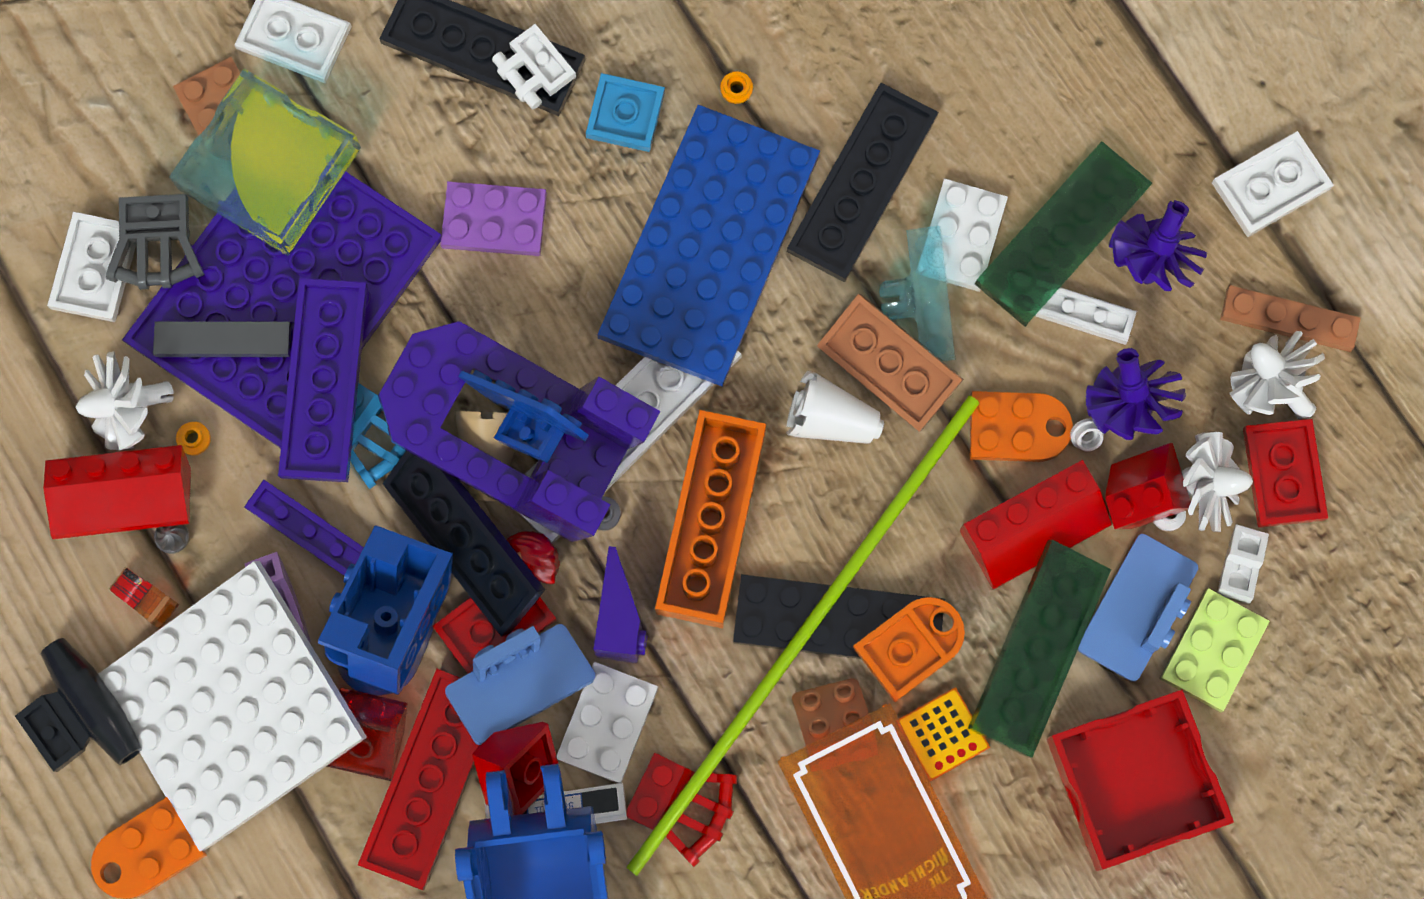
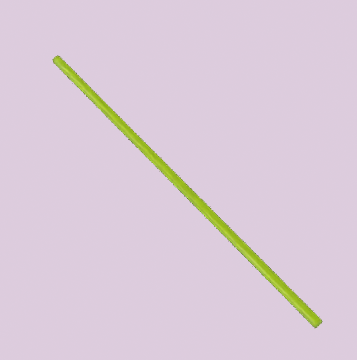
[626,395,980,876]

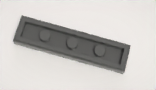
[153,322,291,357]

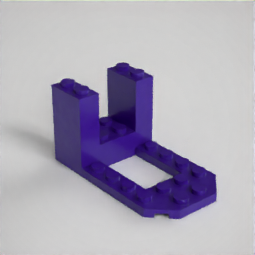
[378,321,661,542]

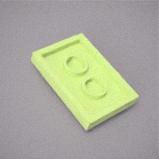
[1160,588,1270,712]

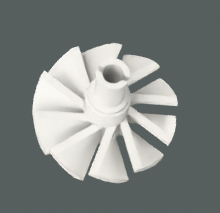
[1230,331,1325,420]
[76,351,174,450]
[1182,432,1253,532]

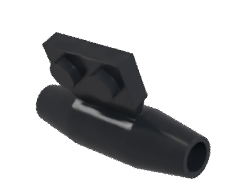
[15,638,142,772]

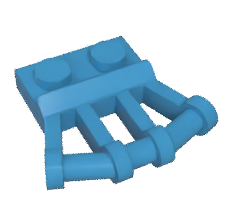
[351,383,406,489]

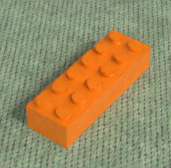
[655,410,766,629]

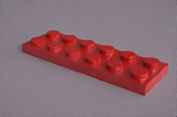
[358,668,480,891]

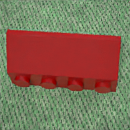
[43,445,191,539]
[960,460,1112,590]

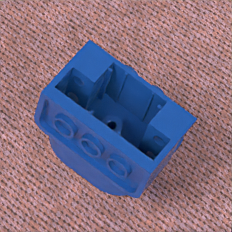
[318,525,453,696]

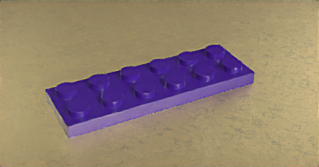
[278,278,368,483]

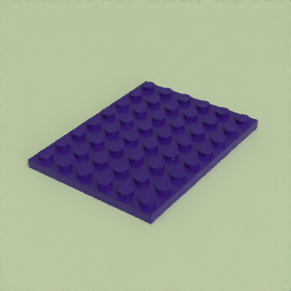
[122,170,442,449]

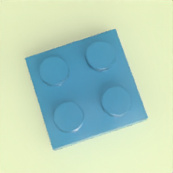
[586,73,665,152]

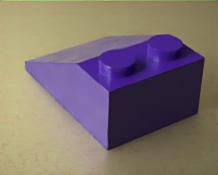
[593,546,648,663]

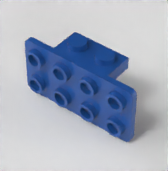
[458,370,589,463]

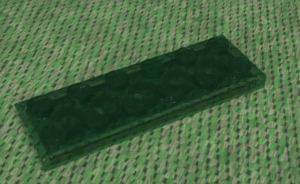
[975,141,1152,327]
[968,540,1111,758]

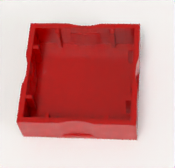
[1046,689,1234,871]

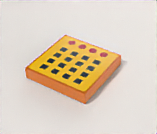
[895,687,991,782]

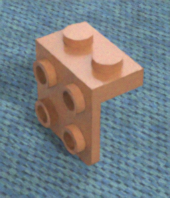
[792,678,878,772]

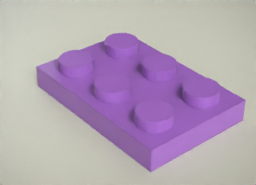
[440,181,547,256]

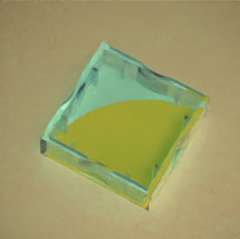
[169,69,361,256]

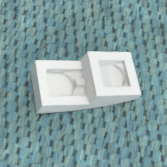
[1217,524,1269,604]

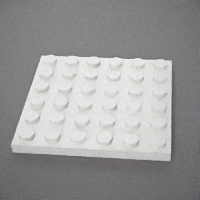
[99,561,367,851]

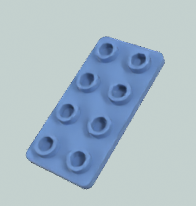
[1077,534,1198,682]
[445,624,595,745]

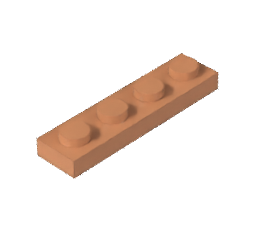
[1220,285,1361,352]

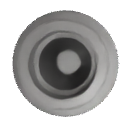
[154,525,189,554]

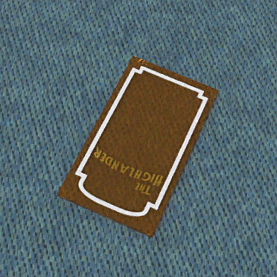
[777,703,988,899]

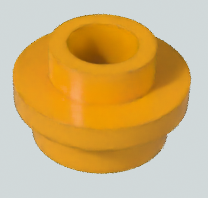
[720,71,753,104]
[176,422,211,456]

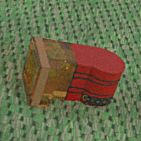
[109,567,179,629]

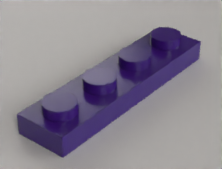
[244,480,364,576]

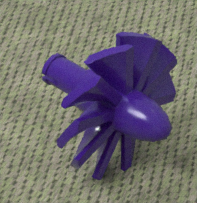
[1109,200,1207,291]
[1086,348,1186,440]

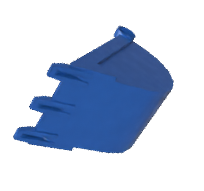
[455,764,609,899]

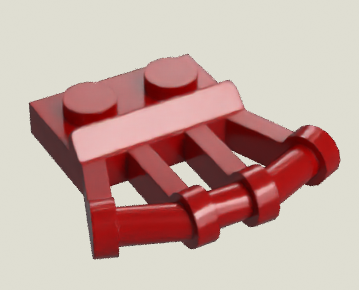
[626,753,738,867]

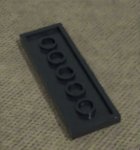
[379,0,586,116]
[787,83,939,282]
[382,450,546,637]
[733,574,945,659]

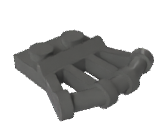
[106,194,204,290]

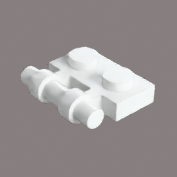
[492,24,576,110]

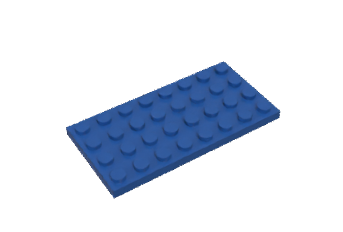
[597,105,820,387]

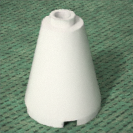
[786,371,884,444]

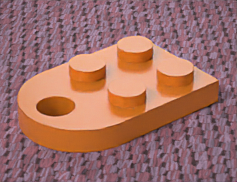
[970,391,1073,462]
[853,597,965,702]
[91,797,207,899]

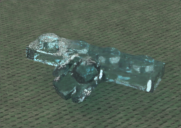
[879,226,956,361]

